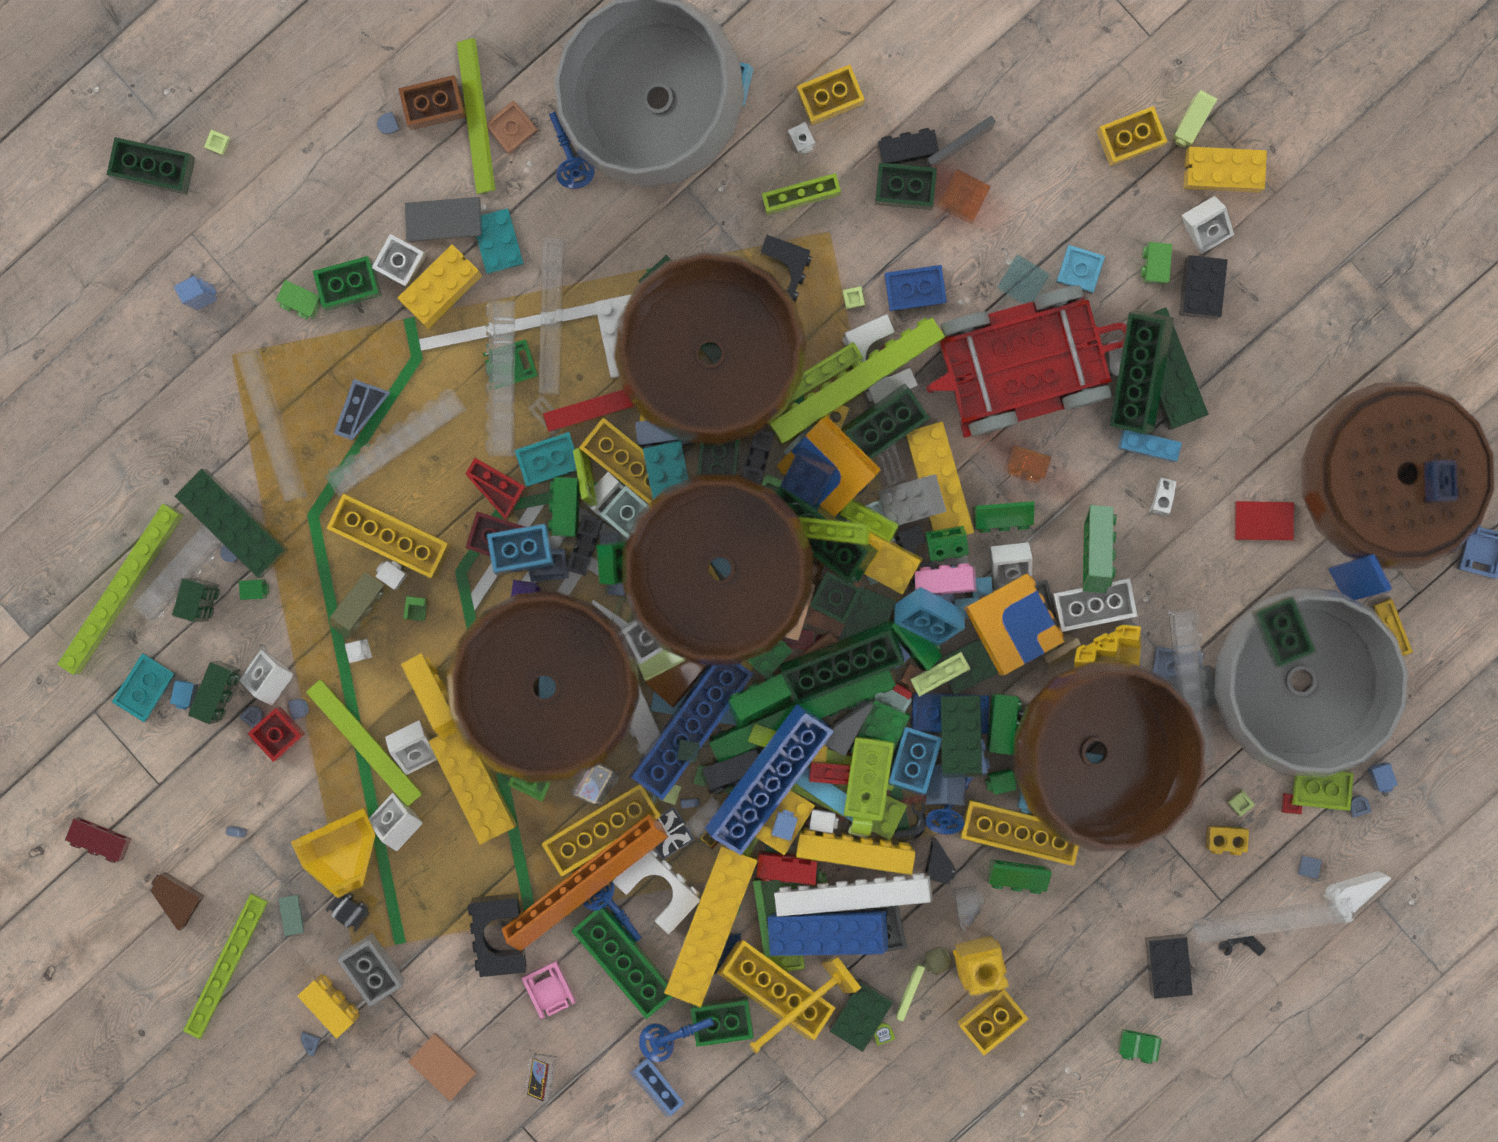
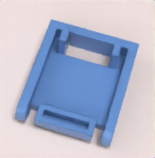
[1457,527,1498,579]

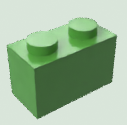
[1140,242,1172,285]
[276,280,321,320]

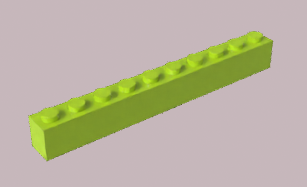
[769,317,945,445]
[57,504,184,675]

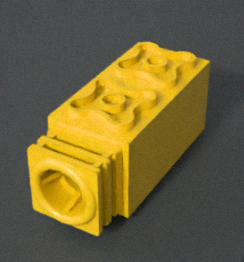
[952,935,1009,996]

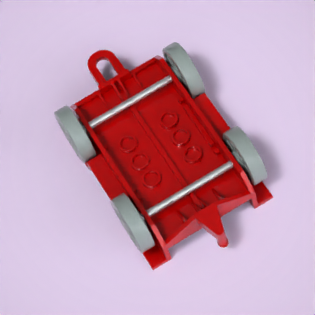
[927,285,1127,438]

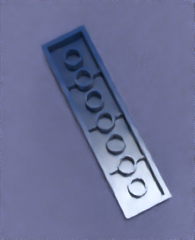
[628,663,753,800]
[705,704,834,855]

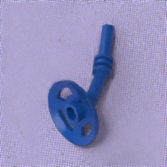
[549,112,595,189]
[926,777,974,834]
[583,880,642,942]
[639,1018,714,1062]

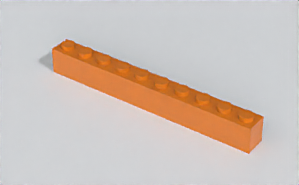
[501,814,668,952]

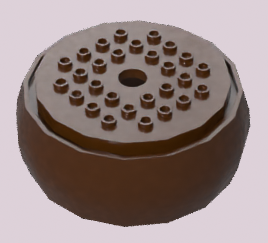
[614,252,807,445]
[1301,382,1494,569]
[622,474,813,665]
[447,591,640,783]
[1014,661,1205,852]

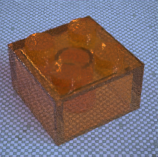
[938,169,991,224]
[1004,445,1052,483]

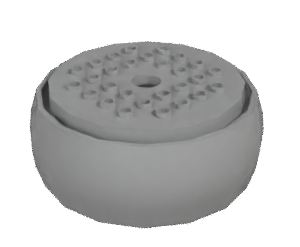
[555,0,744,188]
[1214,587,1408,777]

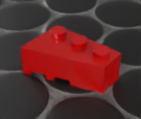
[465,457,527,520]
[757,851,817,885]

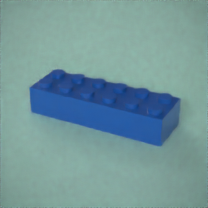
[767,911,888,956]

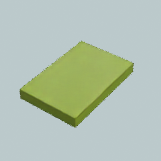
[1292,771,1354,811]

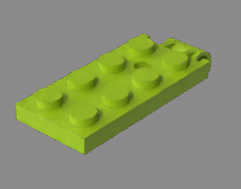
[843,737,894,835]

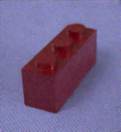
[65,817,132,863]

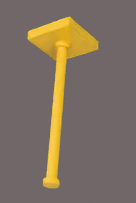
[749,957,861,1054]

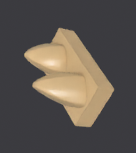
[1043,633,1082,669]

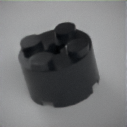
[325,892,370,932]

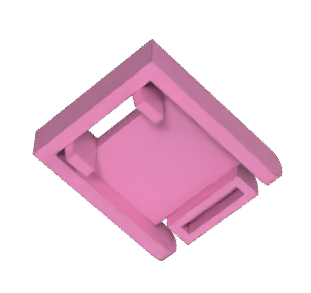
[521,960,576,1019]

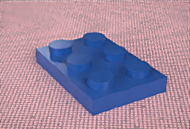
[884,265,947,312]

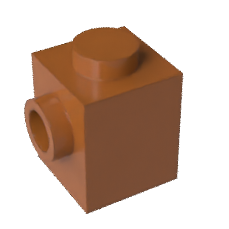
[900,663,924,693]

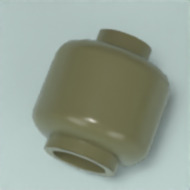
[923,947,953,975]

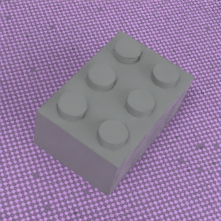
[878,474,947,525]
[337,933,405,1007]

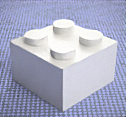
[372,234,427,288]

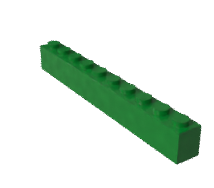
[709,670,896,763]

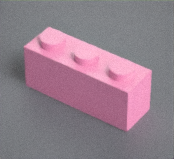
[915,563,977,595]

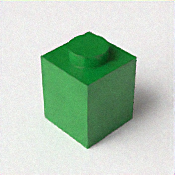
[239,579,269,600]

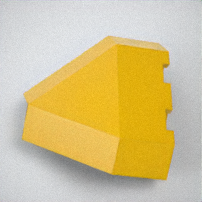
[1074,625,1141,667]
[291,808,376,898]

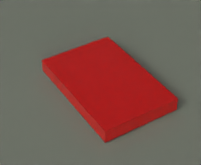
[1234,501,1294,541]

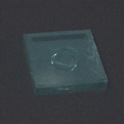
[997,254,1050,304]

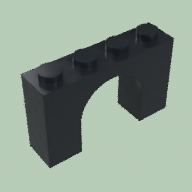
[760,235,812,303]
[468,893,527,977]

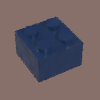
[780,448,837,506]

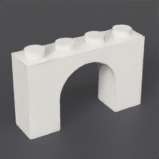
[842,314,917,404]
[612,849,701,934]

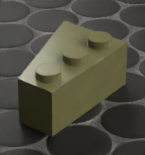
[330,572,385,639]

